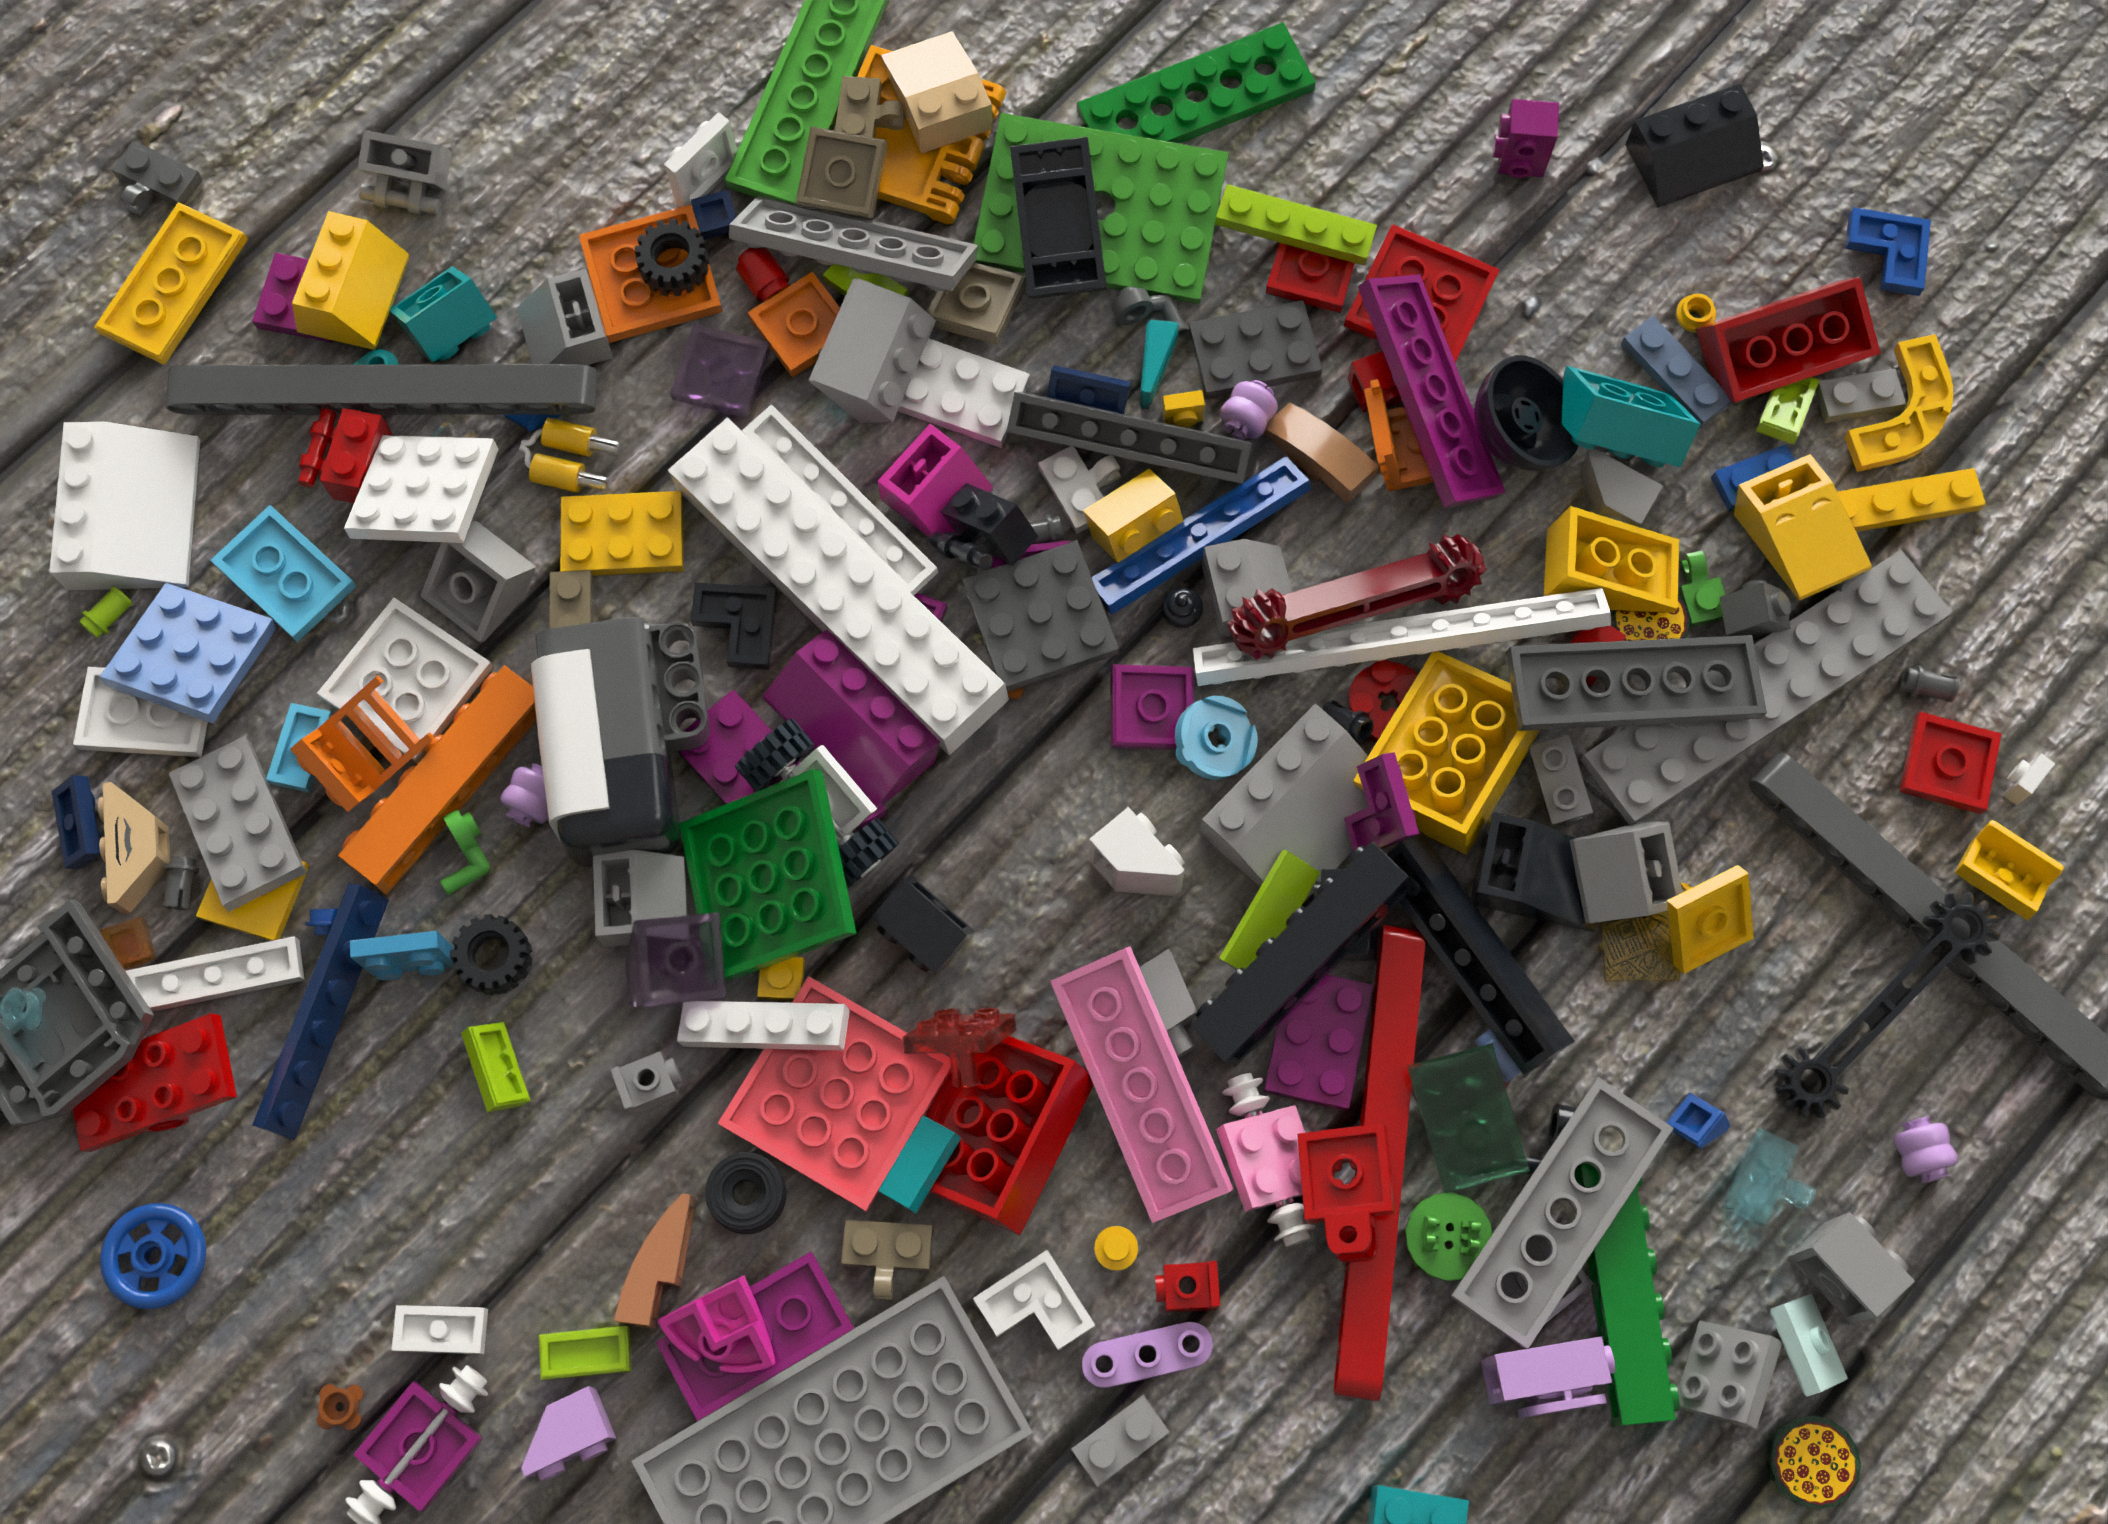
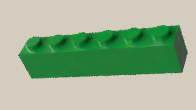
[1574,1151,1680,1427]

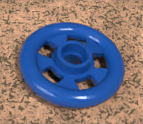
[100,1203,206,1309]

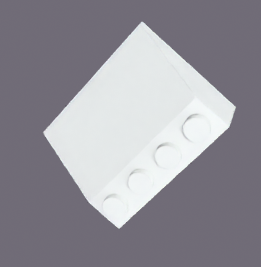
[49,422,200,590]

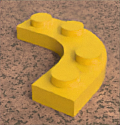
[1844,334,1953,472]

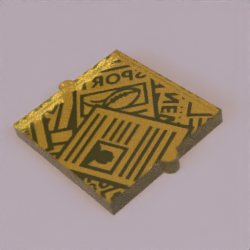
[1598,911,1680,982]

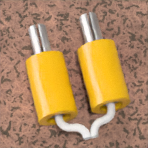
[519,417,619,493]

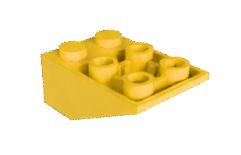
[1734,454,1872,601]

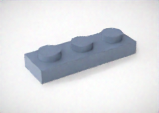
[1621,315,1731,429]

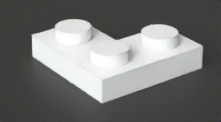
[973,1250,1095,1351]

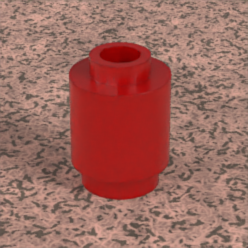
[736,247,789,302]

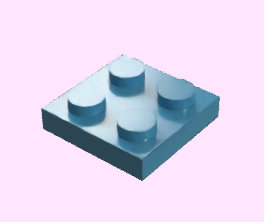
[350,931,454,980]

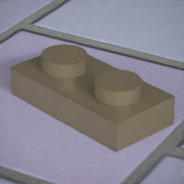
[549,570,593,629]

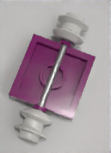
[345,1365,488,1524]

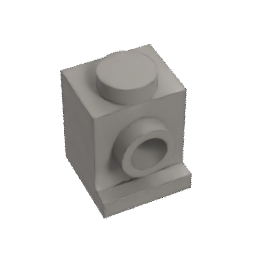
[610,1051,683,1116]

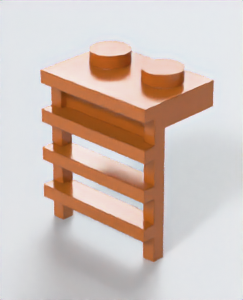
[1364,379,1434,492]
[290,675,435,812]

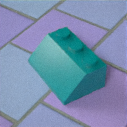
[1562,366,1701,468]

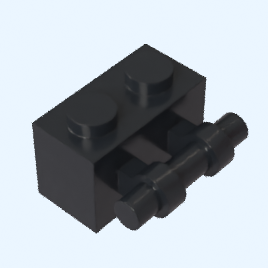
[930,483,1039,570]

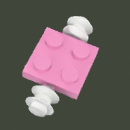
[1216,1073,1316,1247]

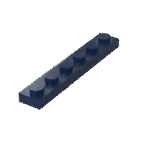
[252,883,389,1140]

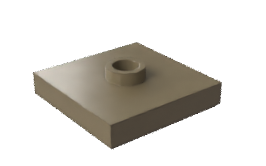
[795,126,888,220]
[927,262,1026,345]

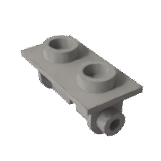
[1529,735,1593,825]

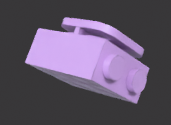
[1480,1336,1615,1419]

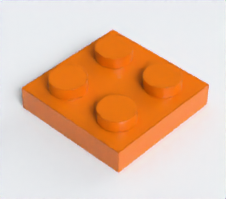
[747,271,840,378]

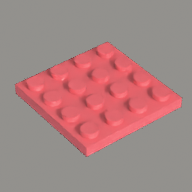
[718,976,956,1213]

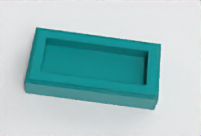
[878,1115,961,1213]

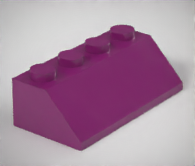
[763,629,940,808]

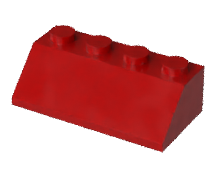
[1696,277,1881,403]

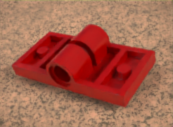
[73,1013,237,1152]

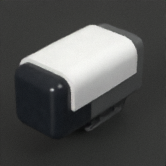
[531,617,711,867]

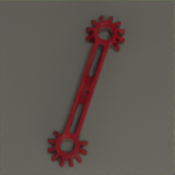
[1227,534,1487,661]

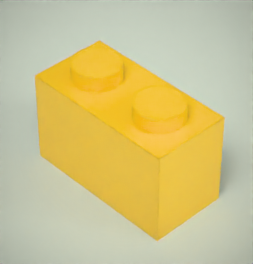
[1083,469,1184,563]

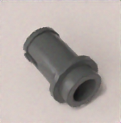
[1029,514,1064,545]
[1901,665,1959,703]
[161,856,199,910]

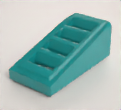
[1139,320,1179,409]

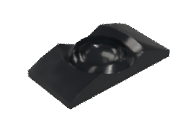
[1010,137,1107,299]

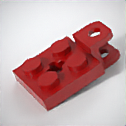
[1297,1123,1395,1262]

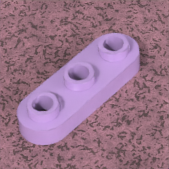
[1082,1322,1213,1388]

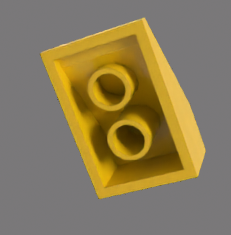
[1544,506,1679,612]

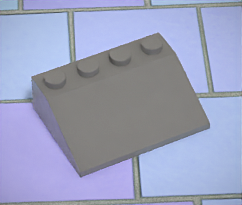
[1199,703,1368,905]

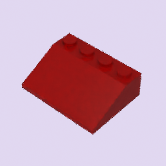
[926,1023,1094,1236]

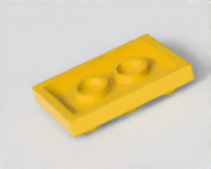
[560,491,684,576]

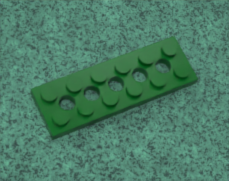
[1077,22,1316,144]

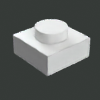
[2003,753,2055,806]

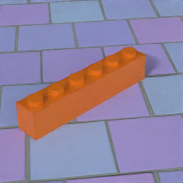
[338,665,537,895]

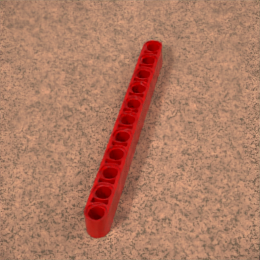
[1333,925,1426,1402]

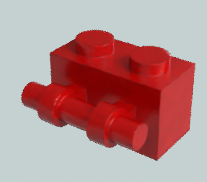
[298,408,393,503]

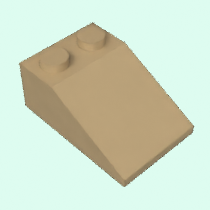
[881,32,993,154]

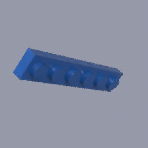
[1092,456,1311,615]

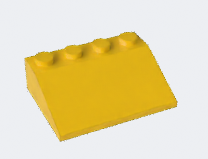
[1353,651,1540,855]

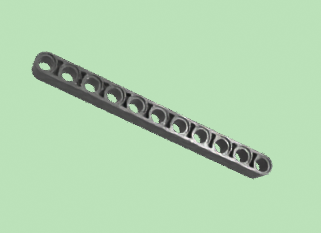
[165,364,597,415]
[1749,752,2108,1101]

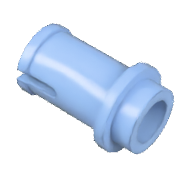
[1474,1029,1521,1082]

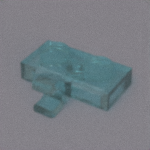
[1722,1127,1817,1227]

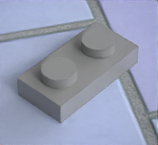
[1815,368,1906,423]
[1071,1395,1170,1487]

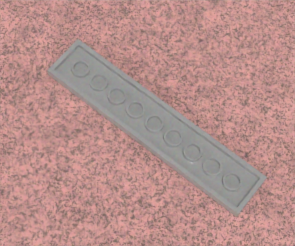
[1580,550,1953,825]

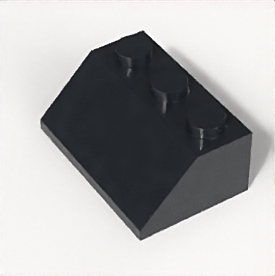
[1625,83,1764,208]

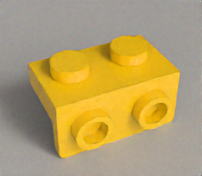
[1954,820,2064,921]

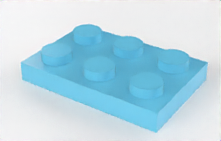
[210,505,357,643]

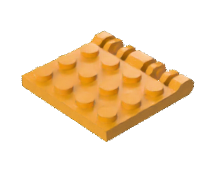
[834,45,1007,224]

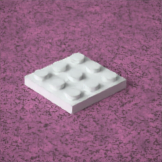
[344,435,499,543]
[317,598,494,764]

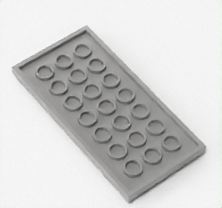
[632,1276,1033,1524]

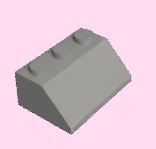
[808,278,936,423]

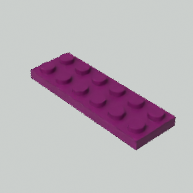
[1358,274,1506,508]

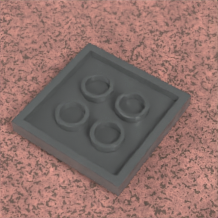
[962,540,1119,692]

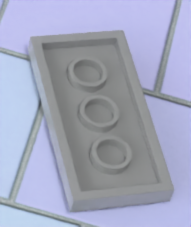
[169,736,307,912]

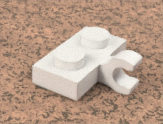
[1038,446,1121,534]

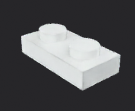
[392,1305,488,1354]

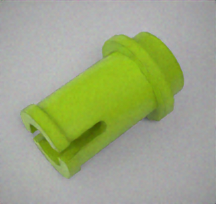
[79,586,133,638]

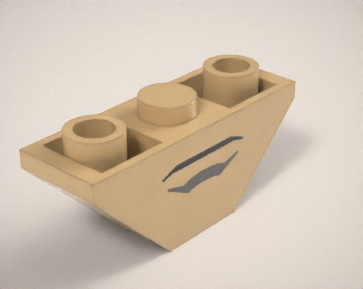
[98,782,170,914]

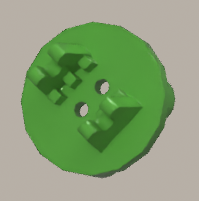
[1405,1192,1492,1281]

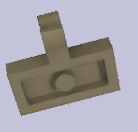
[835,76,905,138]
[841,1220,933,1301]

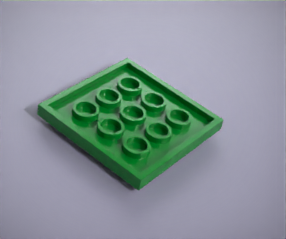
[680,769,857,984]

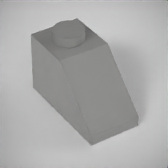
[1580,449,1663,527]

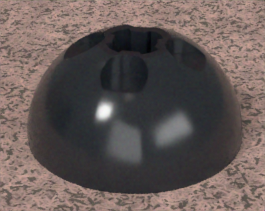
[1474,355,1579,471]

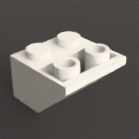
[1089,807,1185,896]

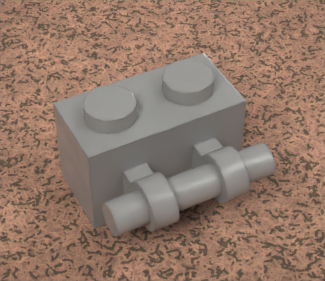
[358,130,452,215]

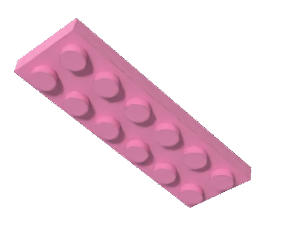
[1050,946,1234,1223]

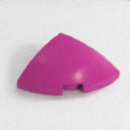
[658,1275,776,1373]

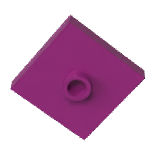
[1110,664,1194,750]

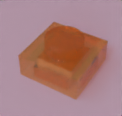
[100,917,156,970]

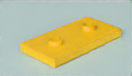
[94,202,248,365]

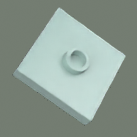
[1770,1294,1848,1397]

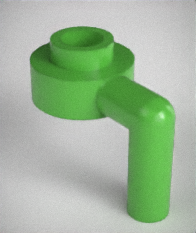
[440,809,490,895]

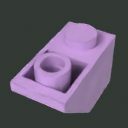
[521,1386,616,1482]

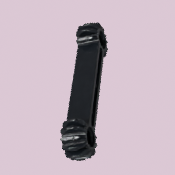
[1772,892,2000,1118]

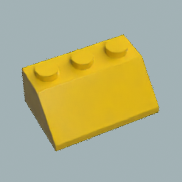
[292,211,409,350]

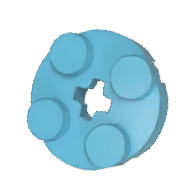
[1175,696,1258,780]

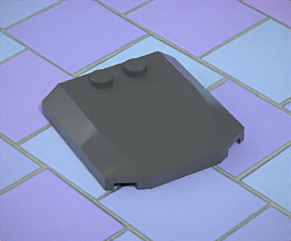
[0,899,154,1127]

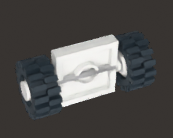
[735,718,899,888]

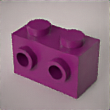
[1492,99,1559,178]

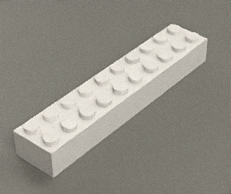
[668,417,1009,756]

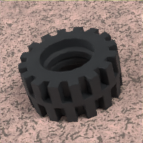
[635,219,709,296]
[450,914,533,995]

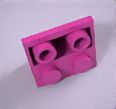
[878,424,993,539]

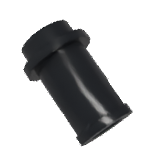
[1322,700,1373,742]

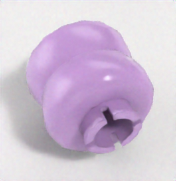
[1220,380,1278,440]
[500,763,549,827]
[1894,1116,1958,1183]

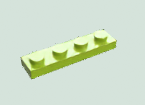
[1215,184,1377,266]

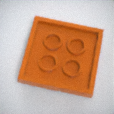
[579,205,723,343]

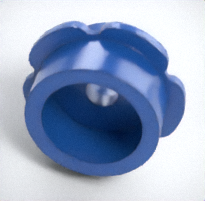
[305,909,338,935]

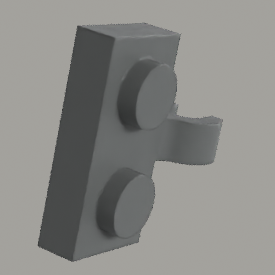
[112,140,202,218]

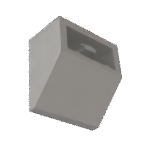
[517,268,613,365]
[1569,822,1683,923]
[593,850,689,947]

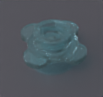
[0,987,46,1030]

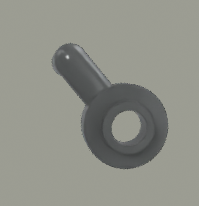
[1111,287,1188,338]

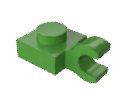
[1678,551,1725,628]

